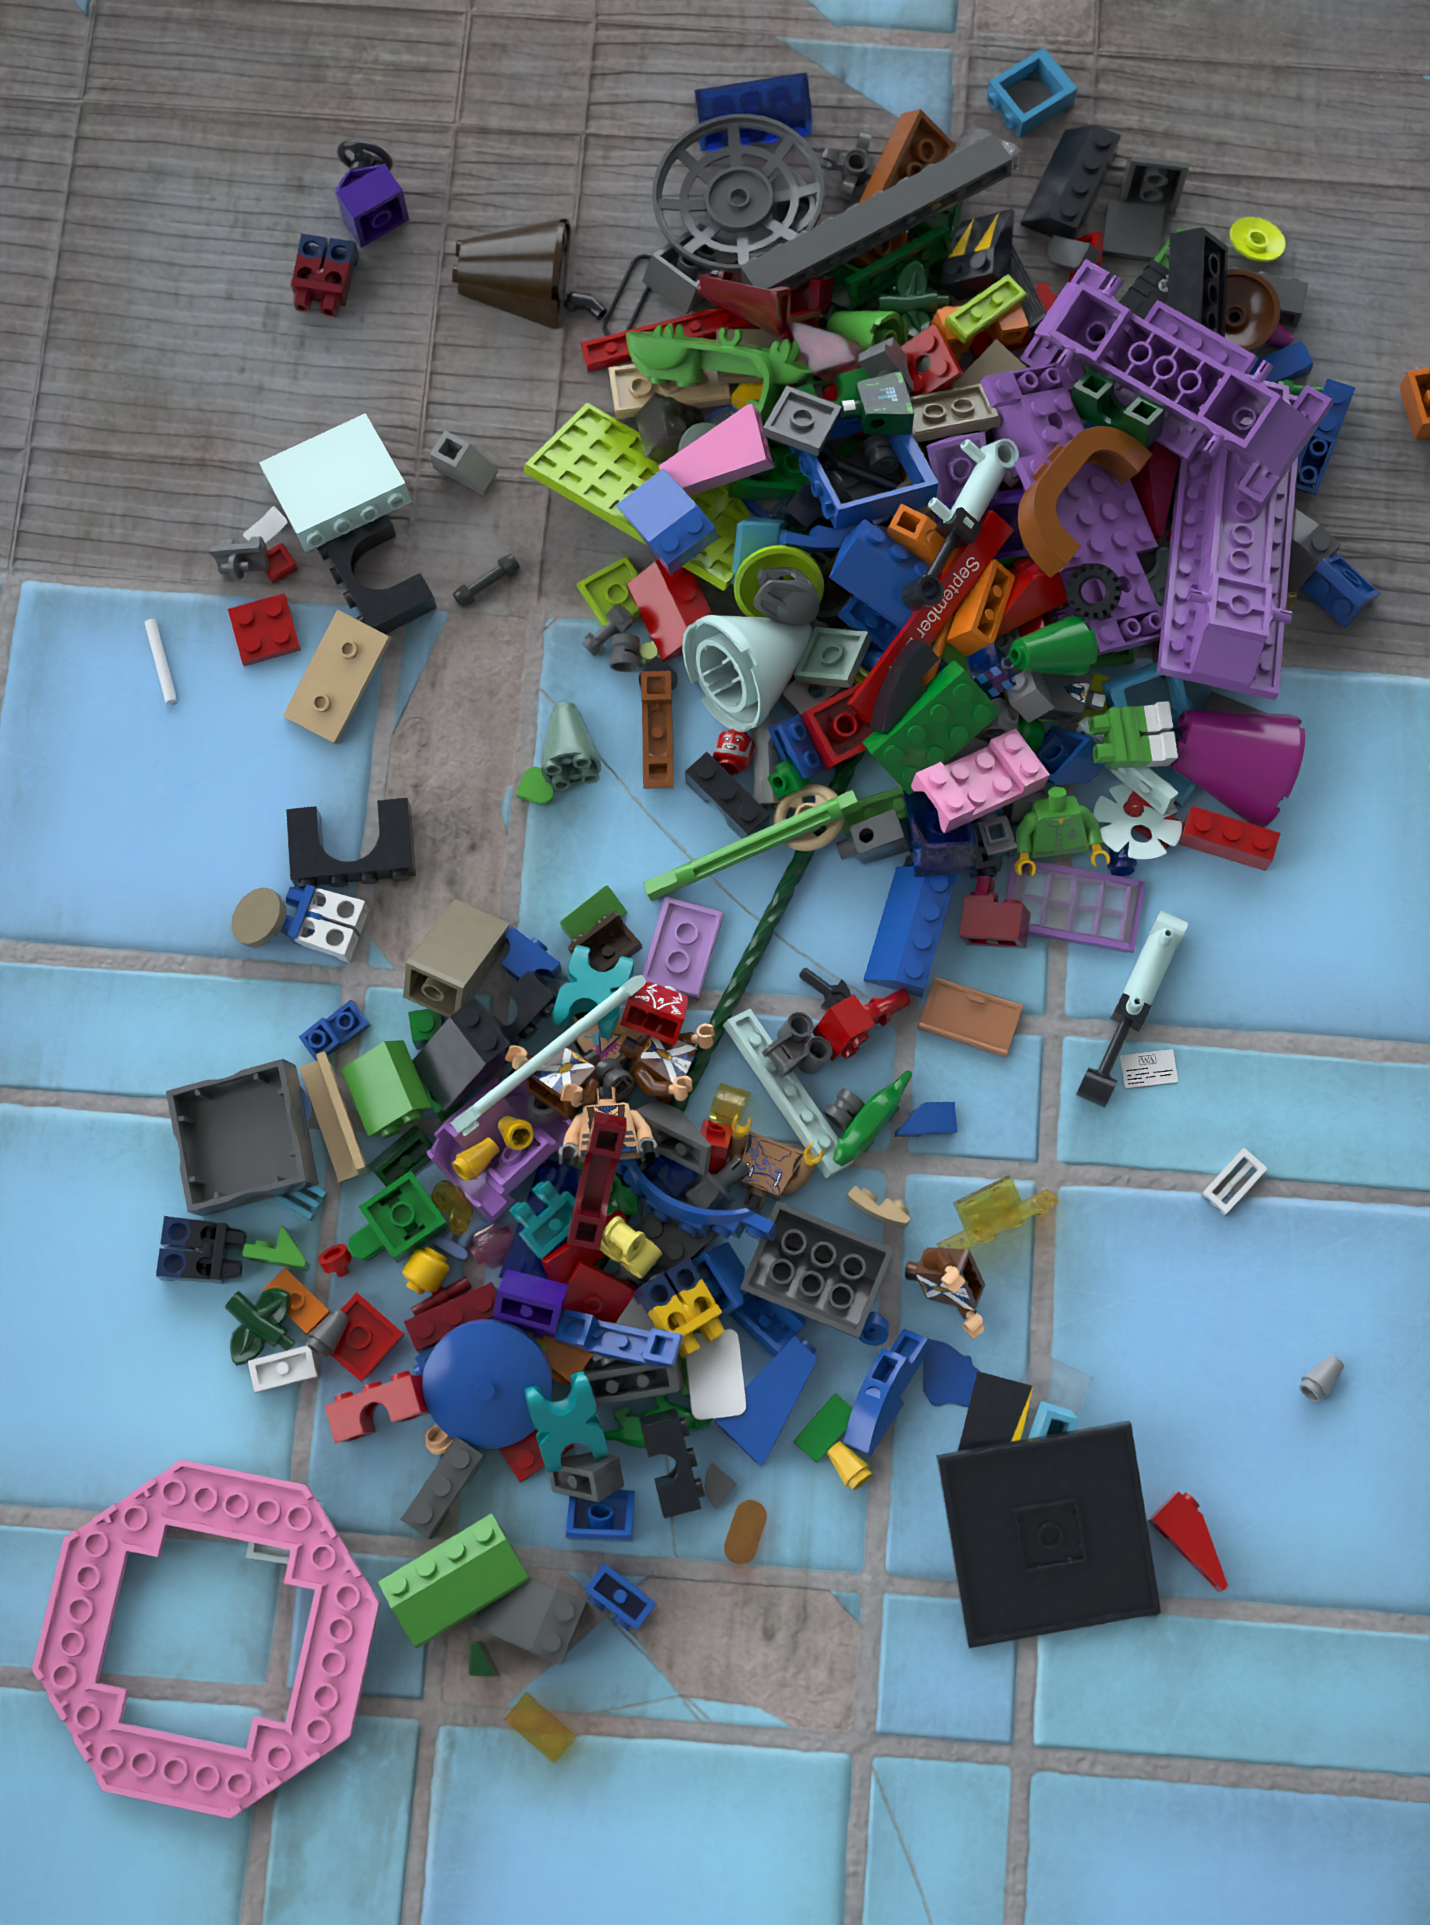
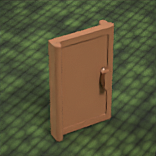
[917,976,1023,1058]

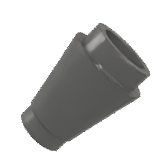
[305,1309,350,1359]

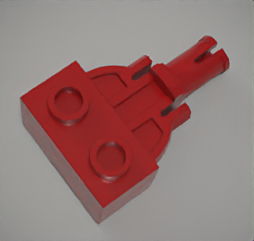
[812,988,911,1062]

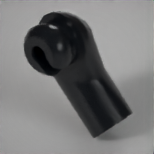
[563,291,607,320]

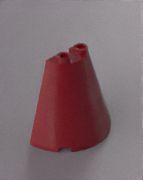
[697,271,834,344]

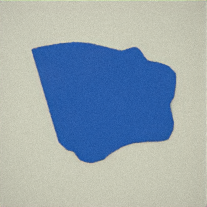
[923,1339,979,1407]

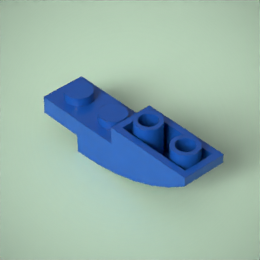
[1296,378,1356,496]
[844,1329,933,1456]

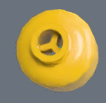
[402,1246,450,1295]

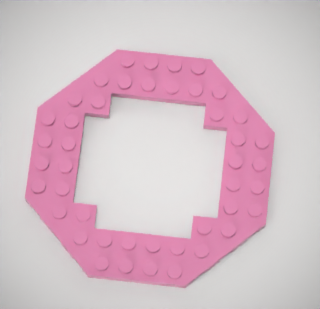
[32,1460,381,1819]

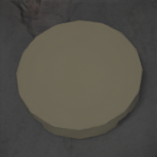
[231,887,287,948]

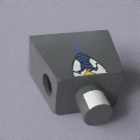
[1038,673,1106,723]

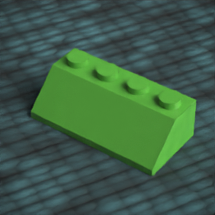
[378,1513,530,1649]

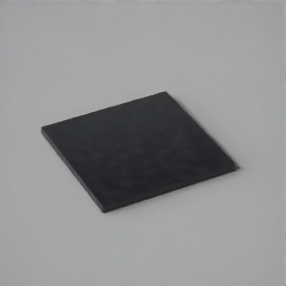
[936,1421,1161,1648]

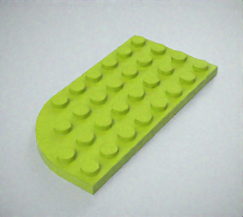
[523,402,750,591]

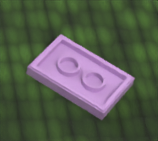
[642,896,724,1000]

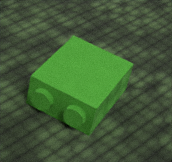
[341,1040,432,1139]

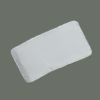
[243,506,288,544]

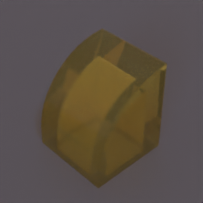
[710,1082,751,1126]

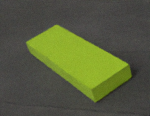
[944,274,1028,344]

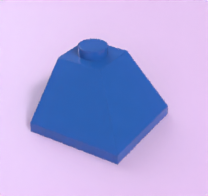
[1034,725,1106,785]
[693,1242,745,1333]

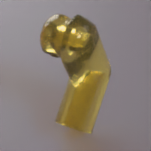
[447,1186,473,1235]

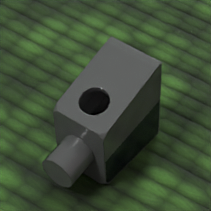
[836,809,910,864]

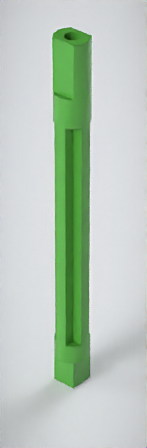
[643,790,861,901]

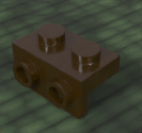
[568,911,643,972]

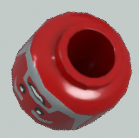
[712,729,755,775]

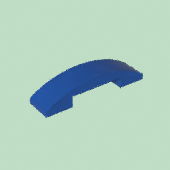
[555,1309,683,1367]

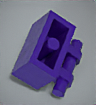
[493,1269,569,1339]

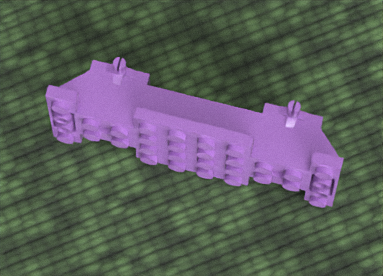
[1019,259,1334,506]
[980,359,1164,655]

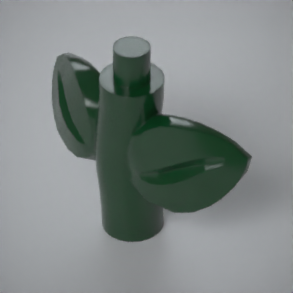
[877,260,949,340]
[225,1288,295,1366]

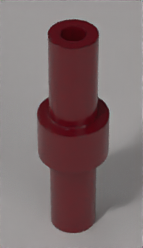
[411,1276,472,1316]

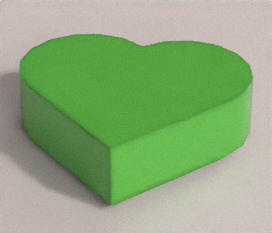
[516,766,554,806]

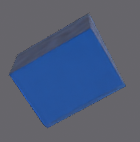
[565,1490,635,1542]

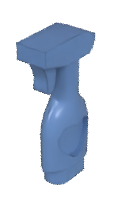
[434,1204,498,1262]

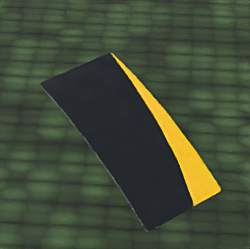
[958,1371,1033,1451]

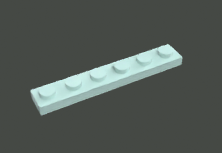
[723,1009,854,1179]

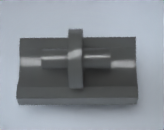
[209,536,271,580]

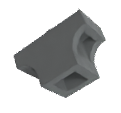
[859,337,914,393]

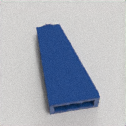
[714,1336,818,1468]

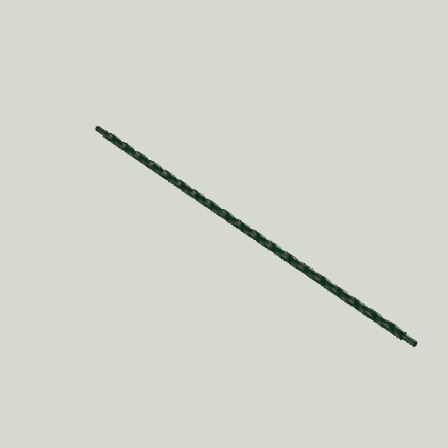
[559,751,866,1325]

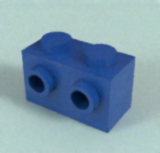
[584,1563,658,1632]

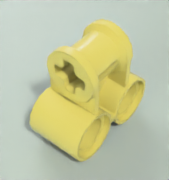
[599,1216,662,1279]

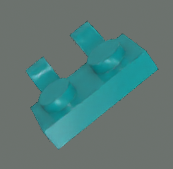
[509,1181,575,1258]

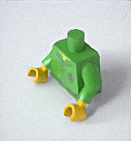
[1014,787,1110,876]

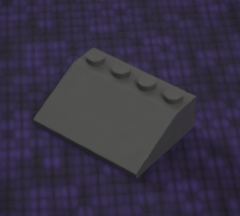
[740,1201,895,1339]

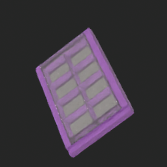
[1006,858,1145,953]

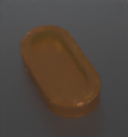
[724,1500,767,1565]

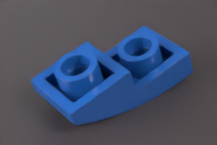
[299,1000,371,1061]

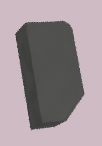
[1047,235,1101,273]

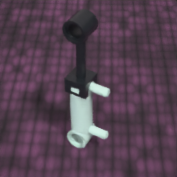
[901,438,1019,611]
[1076,910,1189,1108]

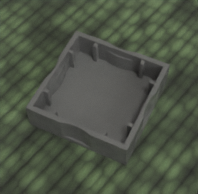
[166,1059,319,1216]

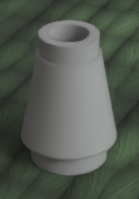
[1299,1355,1344,1403]

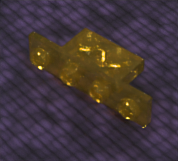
[937,1175,1059,1249]

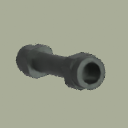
[452,553,520,608]

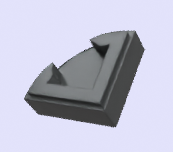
[705,1462,737,1509]

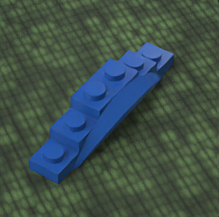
[615,1159,779,1241]

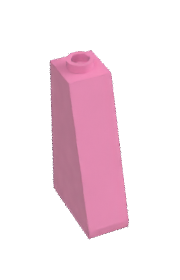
[659,404,774,497]

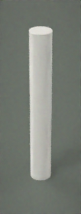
[144,619,177,704]

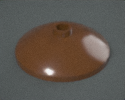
[1225,269,1280,352]

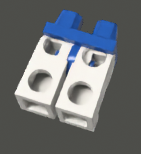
[280,884,370,963]

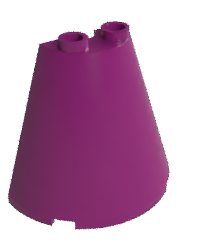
[1171,709,1305,828]

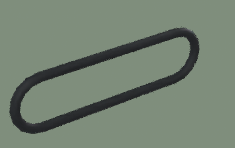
[602,254,651,336]

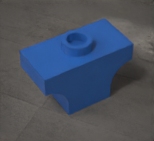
[501,926,562,982]

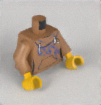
[729,1115,826,1212]

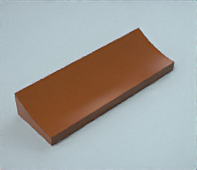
[848,109,956,269]

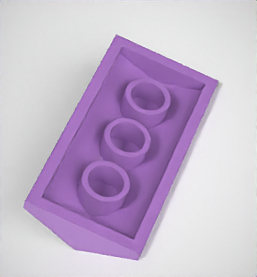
[927,432,986,503]

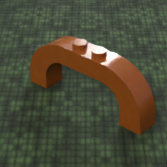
[1018,426,1152,578]

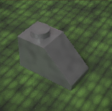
[549,1452,624,1502]

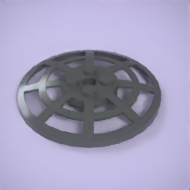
[652,114,825,273]

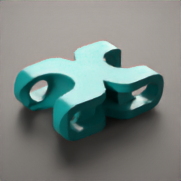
[553,945,634,1039]
[524,1371,608,1474]

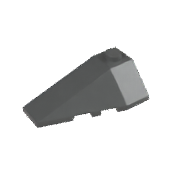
[1287,508,1341,597]

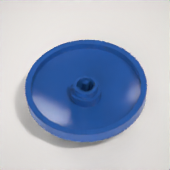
[422,1319,553,1449]

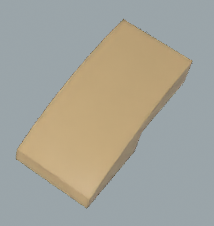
[846,1185,911,1228]

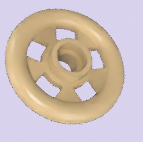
[774,784,845,851]

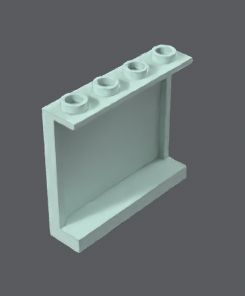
[259,413,412,552]

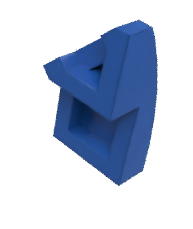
[894,1102,957,1137]

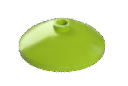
[734,545,824,618]

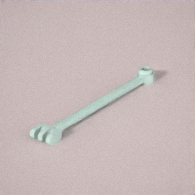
[450,975,646,1136]

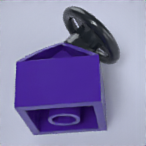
[335,140,409,248]

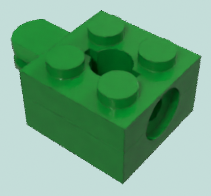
[348,1171,450,1263]

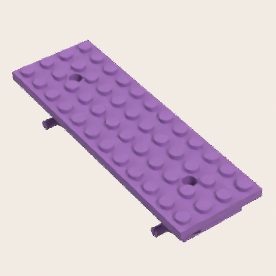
[1157,381,1298,700]

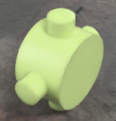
[638,641,660,665]

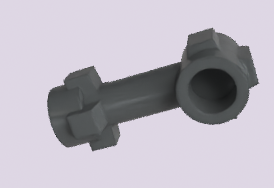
[582,604,635,656]

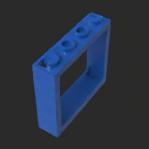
[789,415,939,530]

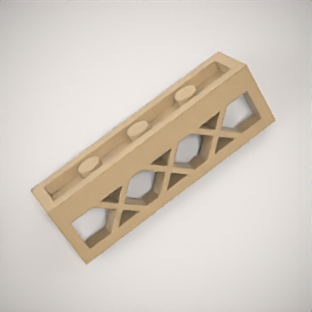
[299,1051,370,1184]

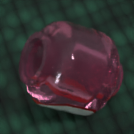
[470,1223,519,1270]

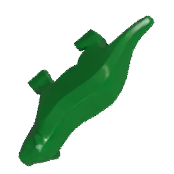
[833,1070,912,1166]
[603,1393,713,1448]

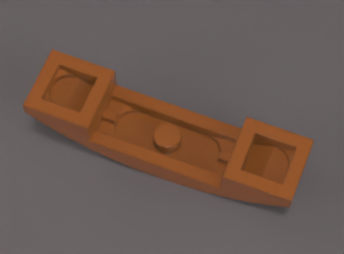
[641,671,674,789]

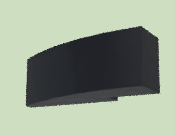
[870,639,939,734]

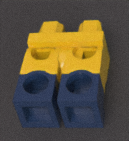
[632,1257,725,1358]

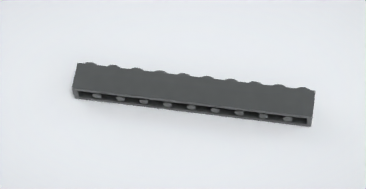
[741,133,1012,292]

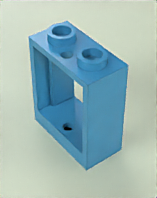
[987,48,1078,138]
[1101,662,1193,727]

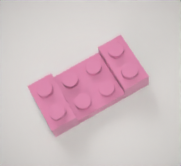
[911,728,1050,834]

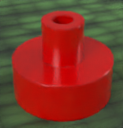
[318,1244,352,1277]

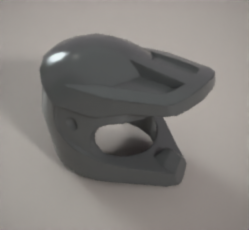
[753,567,819,626]

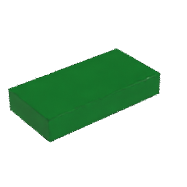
[793,1393,853,1463]

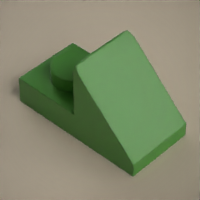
[242,1225,310,1271]

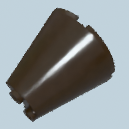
[452,218,571,329]

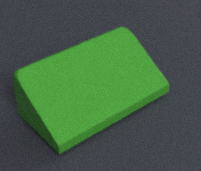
[560,885,627,941]

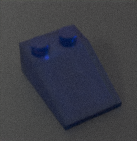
[903,789,977,877]

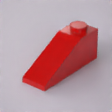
[1147,1491,1228,1592]

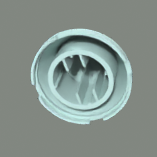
[682,615,813,732]

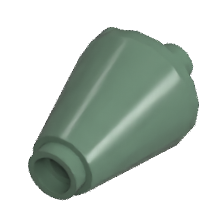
[541,702,601,790]

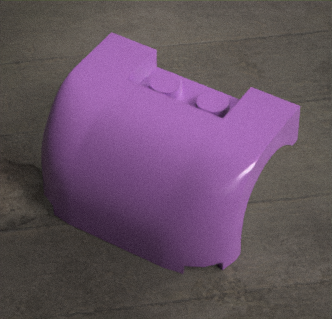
[427,1070,572,1223]

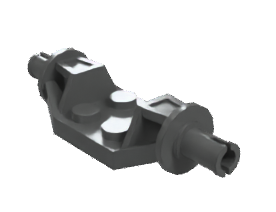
[612,1155,750,1286]

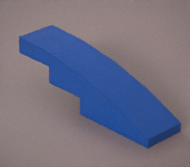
[778,524,888,553]

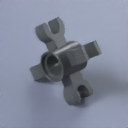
[821,132,876,203]

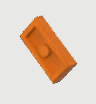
[263,1267,331,1334]

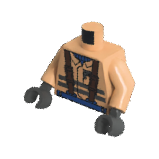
[559,1087,659,1166]

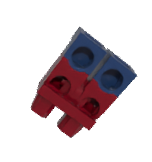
[291,233,359,317]

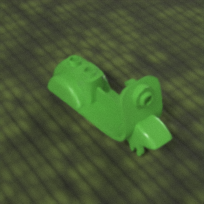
[626,323,816,426]

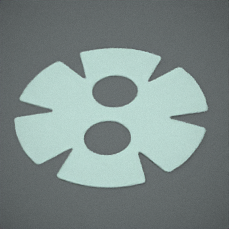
[1093,784,1182,859]

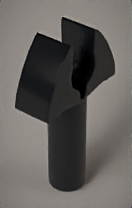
[799,968,851,1011]

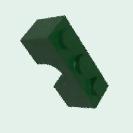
[1071,369,1165,449]

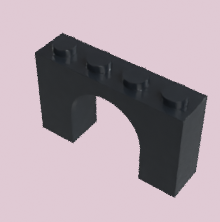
[316,514,437,635]
[286,797,416,889]

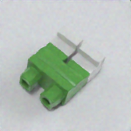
[1088,701,1178,769]

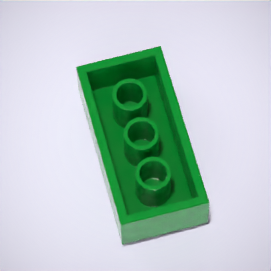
[862,660,1002,795]

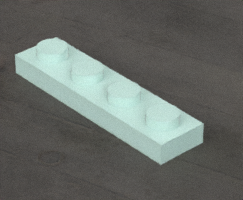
[1076,716,1178,815]

